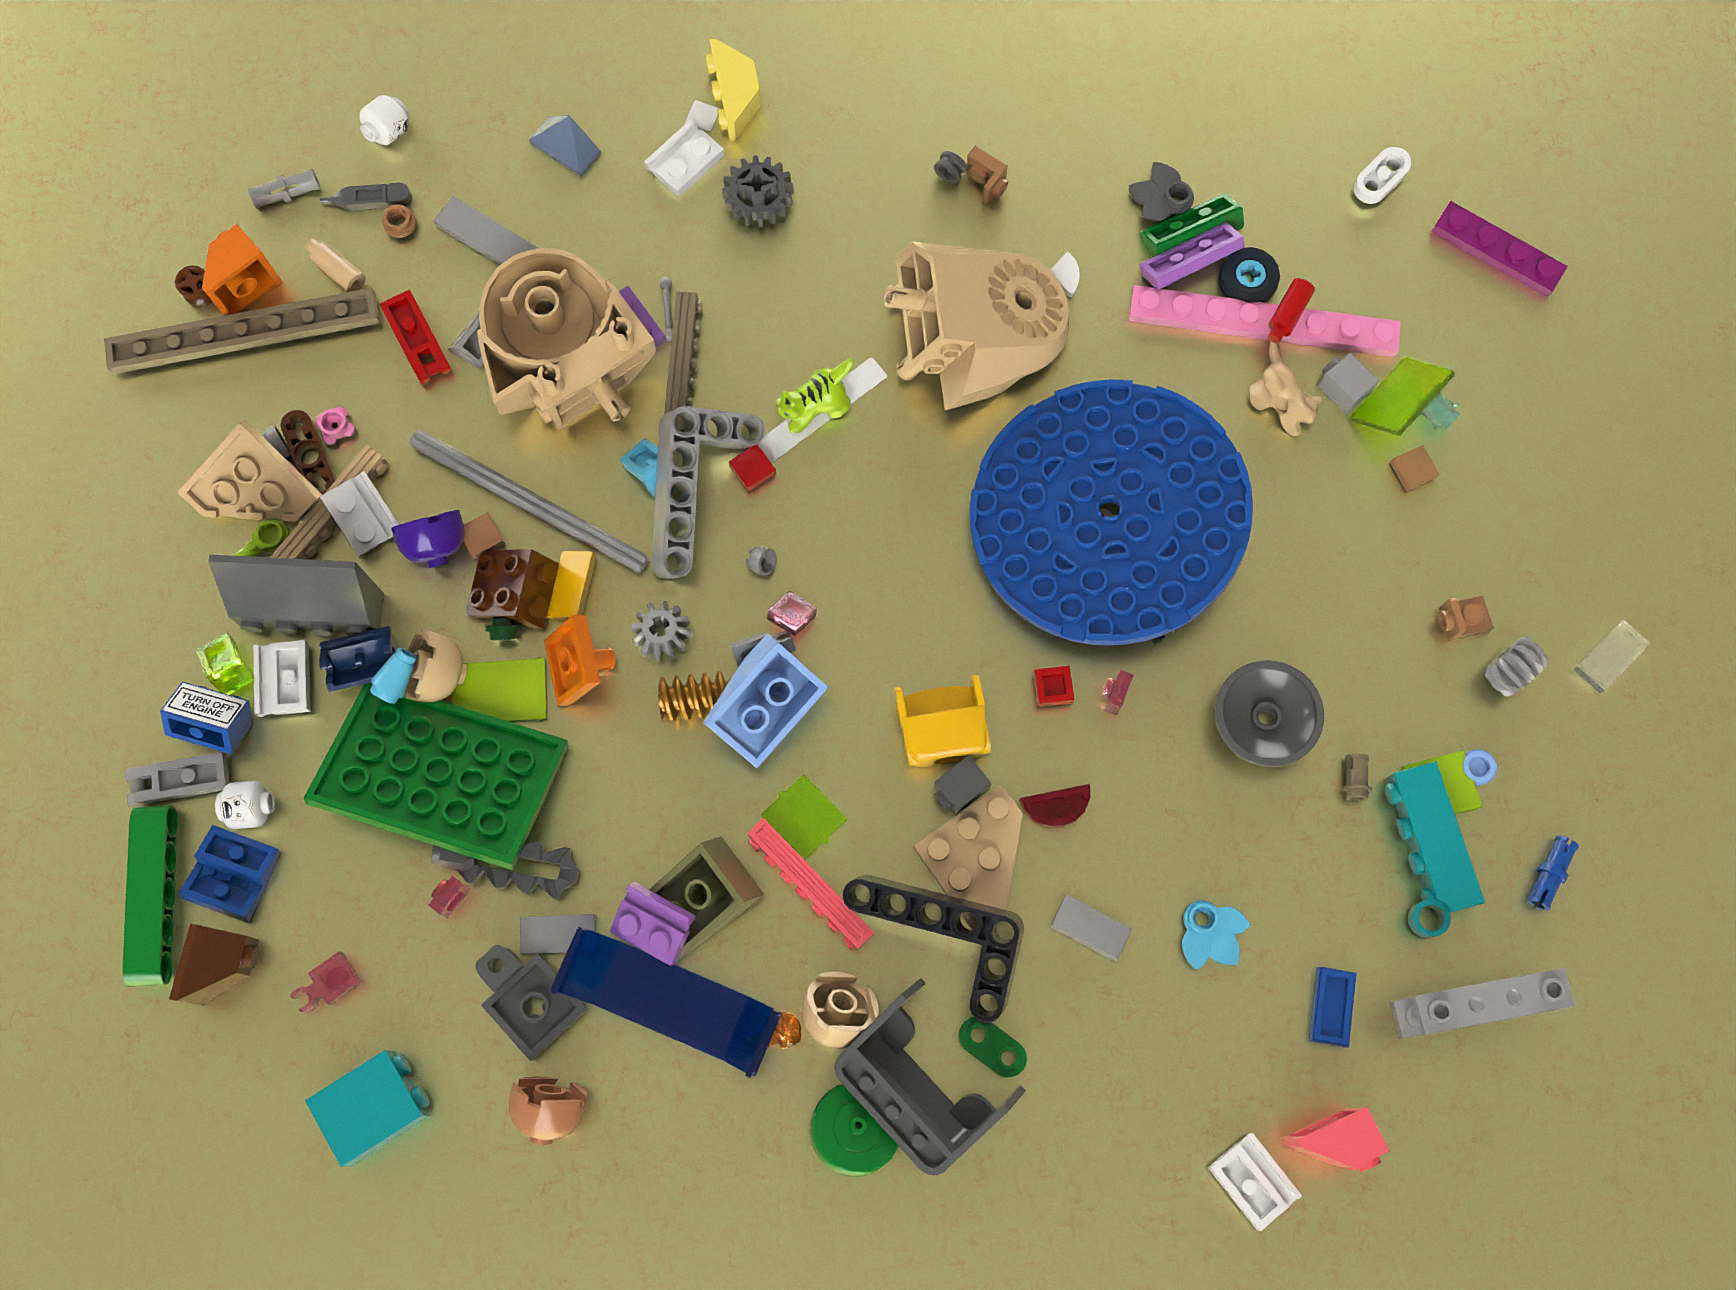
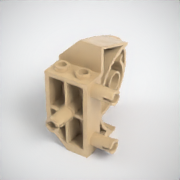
[884,242,1069,410]
[477,248,656,430]

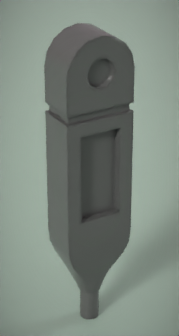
[320,183,412,211]

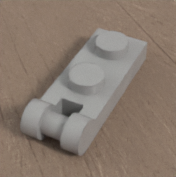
[125,752,230,807]

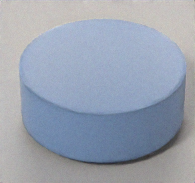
[1463,749,1497,786]

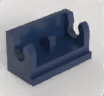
[319,626,398,692]

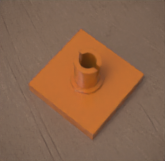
[544,615,615,707]

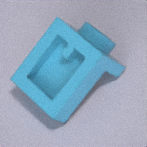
[619,438,658,497]

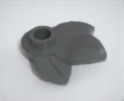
[1129,162,1194,221]

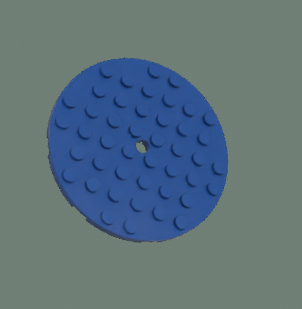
[970,379,1253,646]

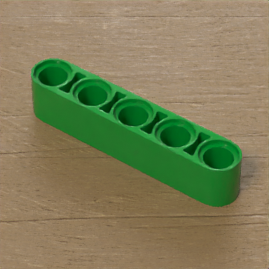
[122,805,178,987]

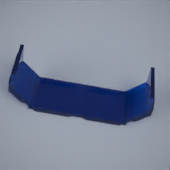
[551,926,783,1078]

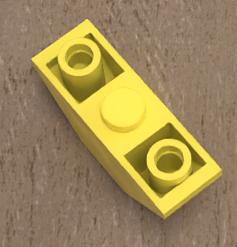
[705,38,762,141]

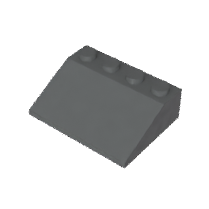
[208,555,384,636]

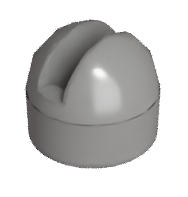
[746,546,777,576]

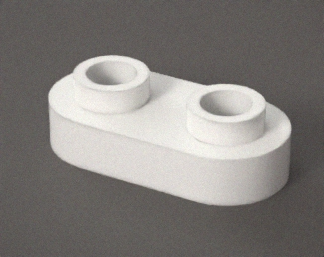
[1354,147,1411,204]

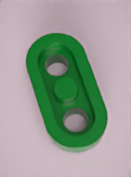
[958,1017,1027,1078]

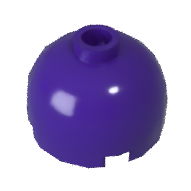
[391,510,465,568]

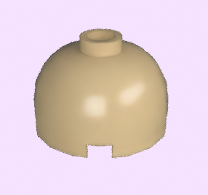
[404,629,467,702]
[802,971,878,1049]

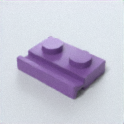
[610,882,696,966]

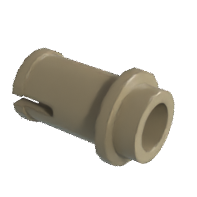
[1342,754,1372,801]

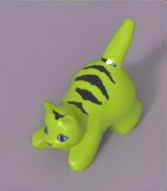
[776,358,854,434]

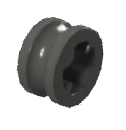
[934,151,967,184]

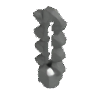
[431,842,580,900]

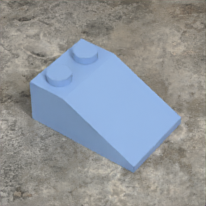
[703,633,829,768]

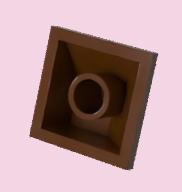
[169,924,260,1006]

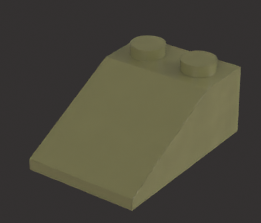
[649,836,764,967]

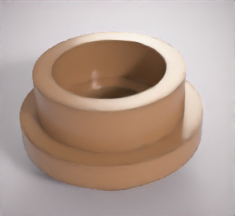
[382,205,416,238]

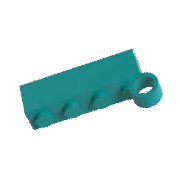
[1384,761,1485,938]

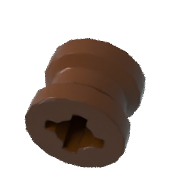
[174,265,212,308]

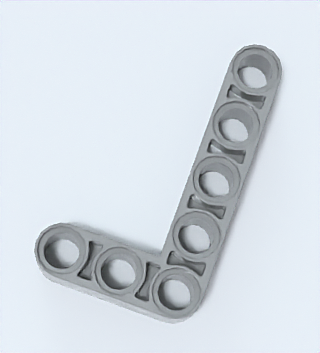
[651,406,766,580]

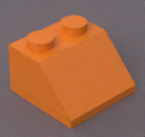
[202,224,283,316]

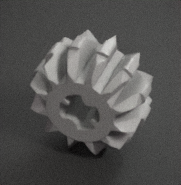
[631,600,692,662]
[1484,637,1549,696]

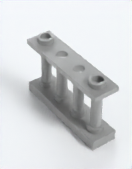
[1389,968,1575,1039]

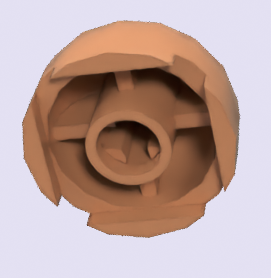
[509,1076,588,1145]

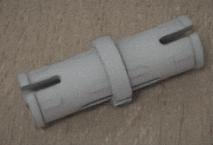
[248,169,320,209]

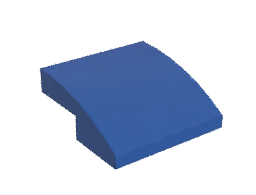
[179,825,280,923]

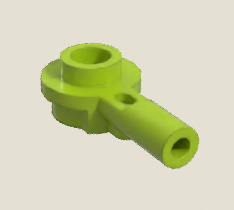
[231,519,290,557]

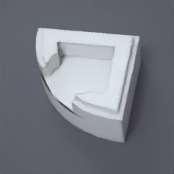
[1050,251,1080,299]

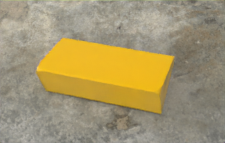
[547,551,597,621]

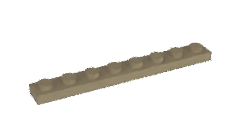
[104,288,380,374]

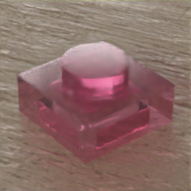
[767,591,817,636]
[1101,670,1134,715]
[428,876,471,918]

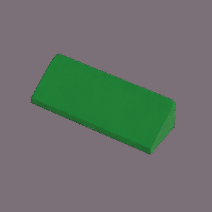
[1139,193,1244,257]

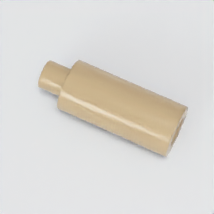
[305,239,366,292]

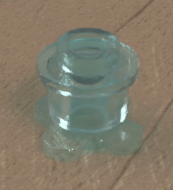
[1413,384,1460,430]

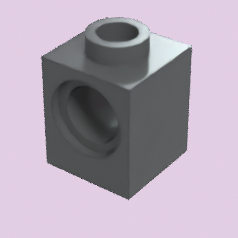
[933,755,991,816]

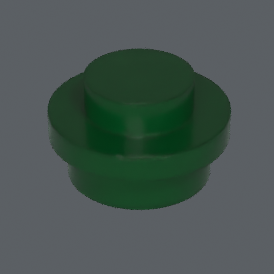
[485,618,521,640]

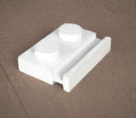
[644,120,725,198]
[320,471,399,557]
[253,640,311,717]
[1208,1133,1302,1231]

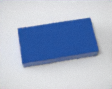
[1309,967,1356,1048]

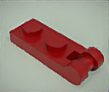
[379,289,452,385]

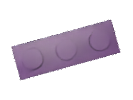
[1139,222,1245,290]

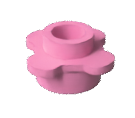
[315,407,355,445]

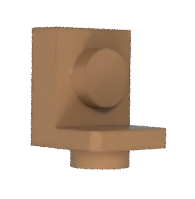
[966,146,1009,205]
[1438,595,1494,641]

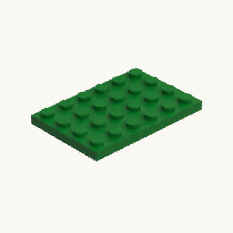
[303,682,569,870]

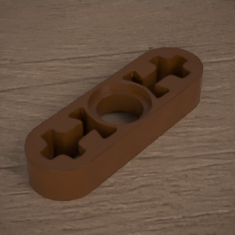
[280,410,337,502]

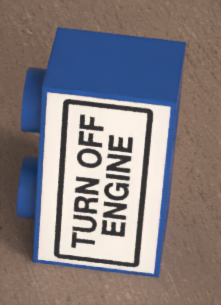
[160,681,253,754]

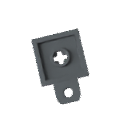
[475,945,588,1061]

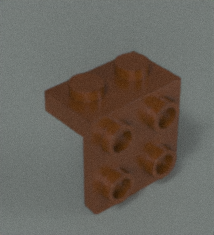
[466,549,559,629]

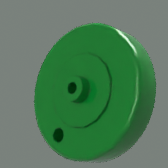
[810,1084,898,1177]

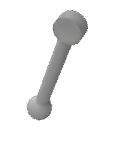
[659,277,673,342]

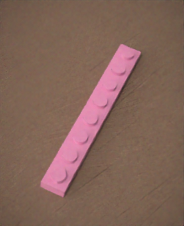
[1128,285,1401,358]

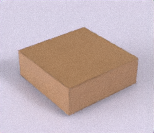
[1390,445,1440,492]
[463,512,505,560]

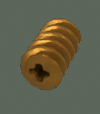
[658,671,730,721]

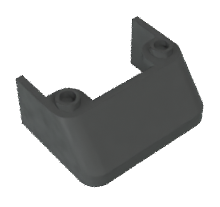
[835,978,1026,1175]

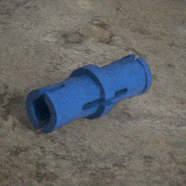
[1526,835,1579,911]

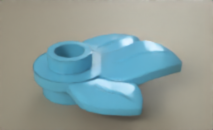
[1181,900,1250,970]

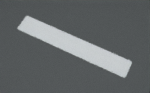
[740,358,887,463]

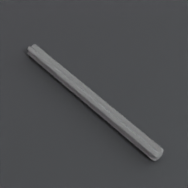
[409,430,648,573]

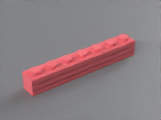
[747,818,874,951]

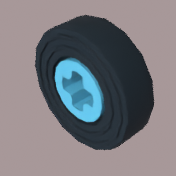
[1219,247,1280,303]

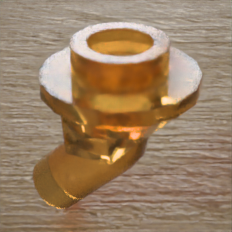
[749,1011,801,1054]

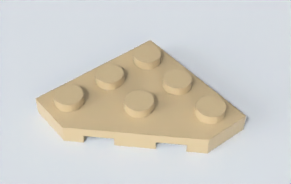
[177,420,322,521]
[913,785,1023,930]

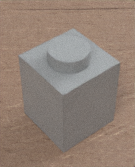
[1318,352,1379,415]

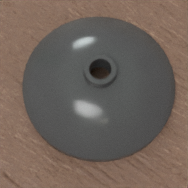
[1215,660,1324,767]

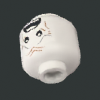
[359,95,409,145]
[215,781,275,829]

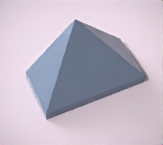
[529,115,601,176]

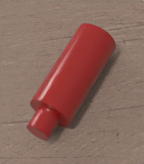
[1268,278,1315,343]

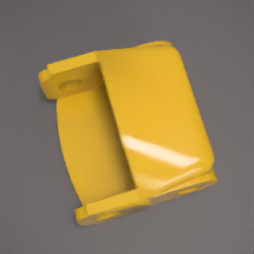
[894,674,991,767]

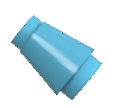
[370,647,417,704]

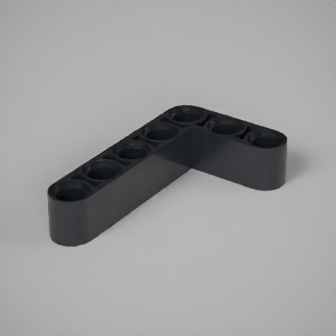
[843,875,1024,1023]

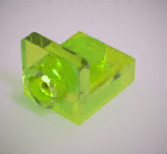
[196,632,254,695]

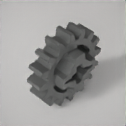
[722,155,794,227]

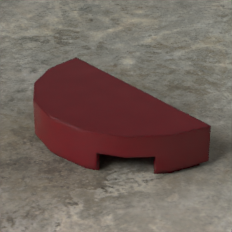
[1019,784,1091,828]

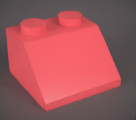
[1281,1107,1390,1172]

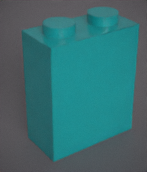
[305,1050,431,1167]

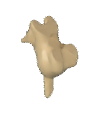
[1249,342,1322,436]

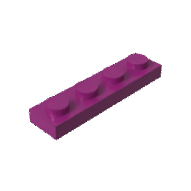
[1431,201,1568,297]

